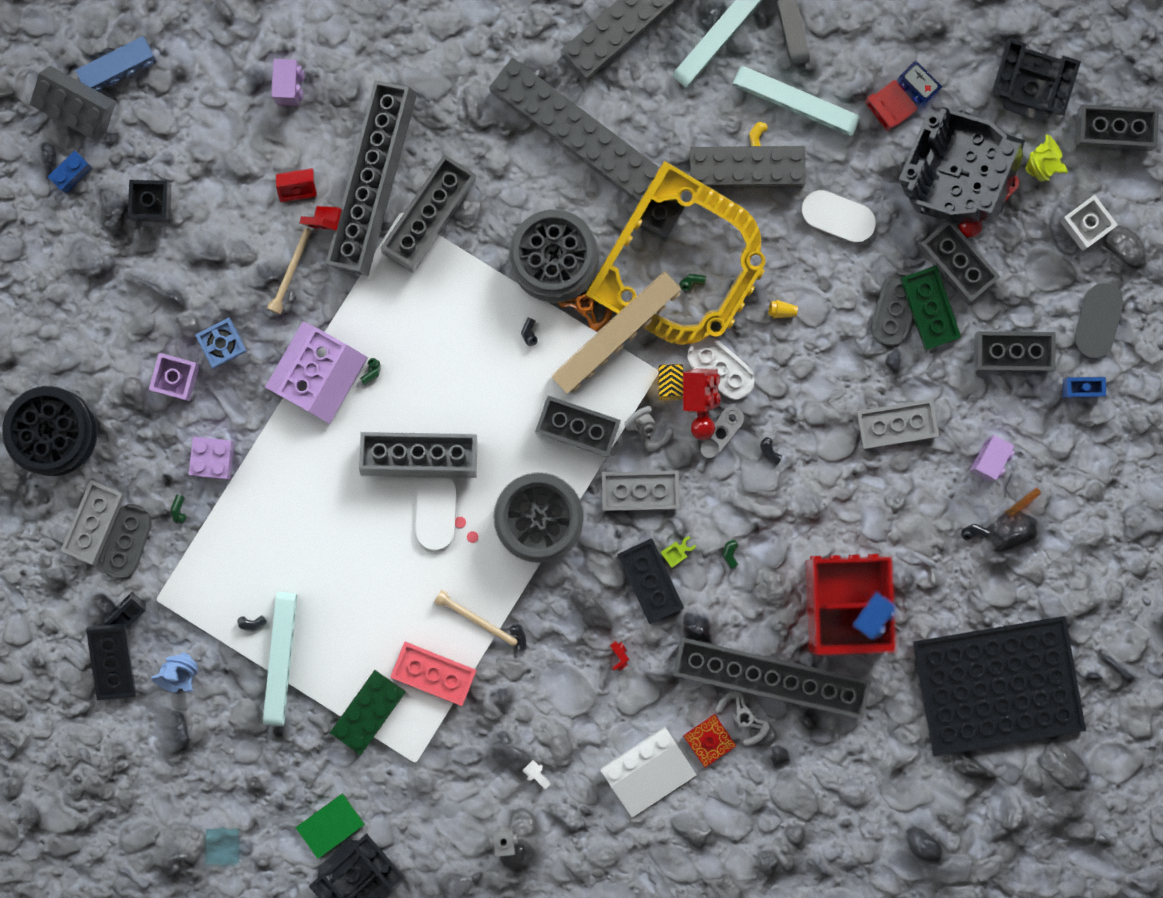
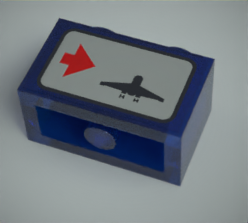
[897,60,942,106]

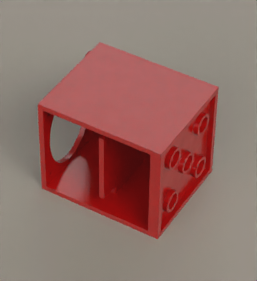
[805,554,896,655]

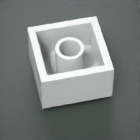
[1060,195,1118,251]

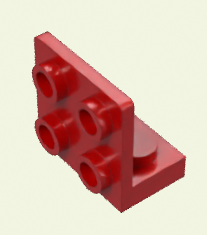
[865,80,918,132]

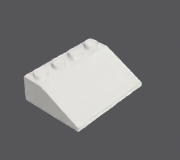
[600,726,696,817]

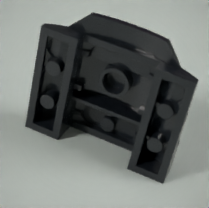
[991,38,1081,121]
[308,833,406,898]

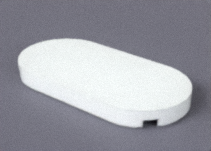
[801,190,876,243]
[687,337,754,400]
[416,477,457,550]

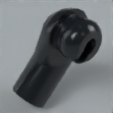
[521,317,538,346]
[760,437,782,464]
[961,524,990,541]
[237,615,267,632]

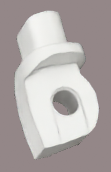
[522,760,551,789]

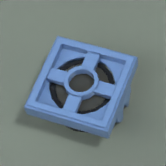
[195,317,247,369]

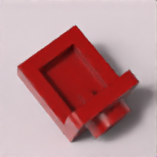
[610,640,630,672]

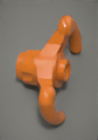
[558,294,613,331]

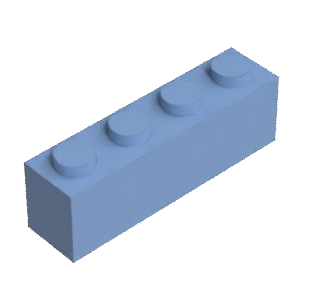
[75,36,157,92]

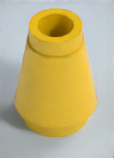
[768,300,798,318]

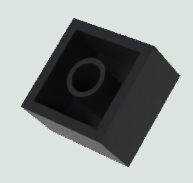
[128,180,172,222]
[639,199,686,242]

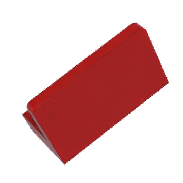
[276,168,317,202]
[299,206,342,231]

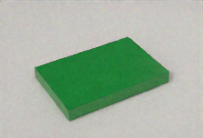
[295,793,365,859]

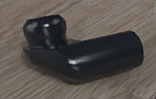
[510,624,527,650]

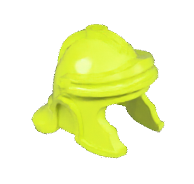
[1025,135,1068,182]

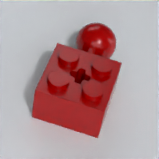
[683,368,721,440]

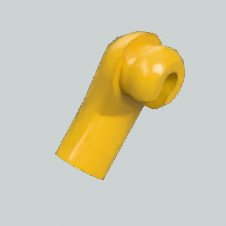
[749,122,768,146]

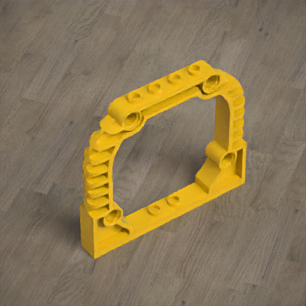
[586,161,766,345]

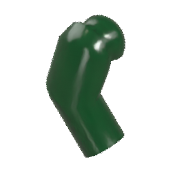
[679,274,706,292]
[360,358,381,386]
[171,495,186,524]
[722,540,739,569]

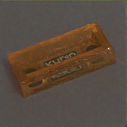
[1004,487,1041,517]

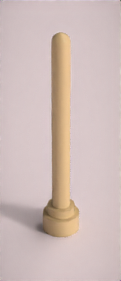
[266,228,311,315]
[434,589,517,646]

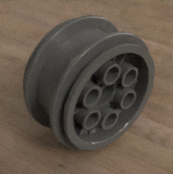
[509,209,599,303]
[494,472,584,563]

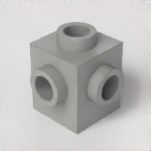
[490,826,518,857]

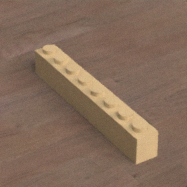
[552,271,681,394]

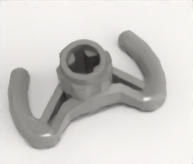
[624,406,673,452]
[716,690,770,746]

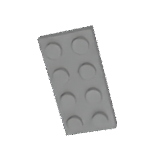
[856,399,939,449]
[602,470,680,511]
[60,480,126,566]

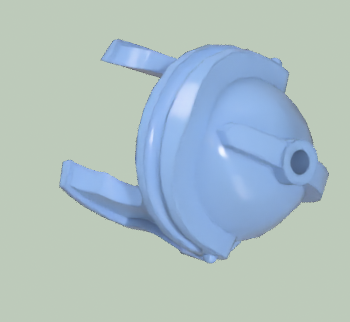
[151,652,198,693]

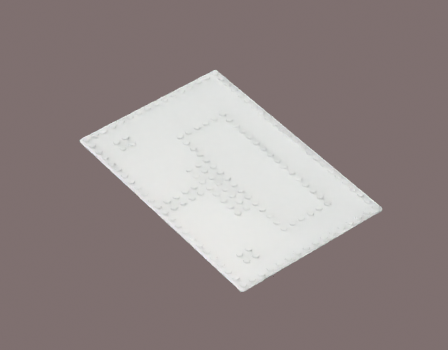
[157,213,658,762]

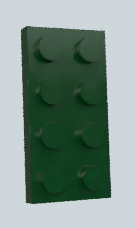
[900,265,961,350]
[330,669,406,755]

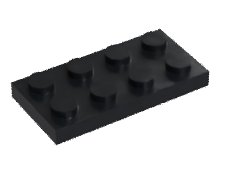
[617,538,684,624]
[86,624,136,700]

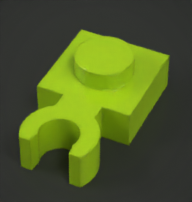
[660,536,696,568]

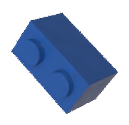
[48,150,93,194]
[1062,377,1106,399]
[853,592,897,639]

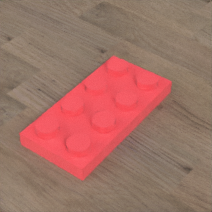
[390,641,477,706]

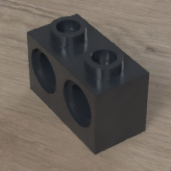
[104,591,146,628]

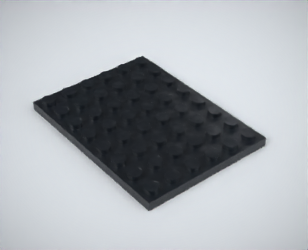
[912,616,1086,757]

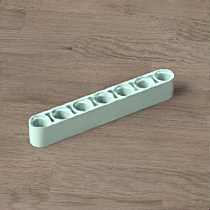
[672,0,763,88]
[733,66,860,136]
[263,591,297,726]

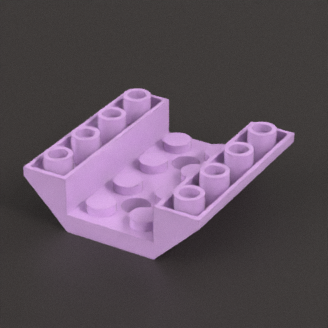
[265,321,368,424]

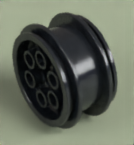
[2,386,98,476]

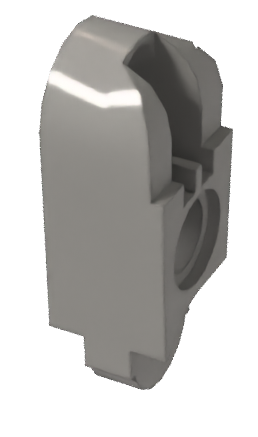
[700,407,744,458]

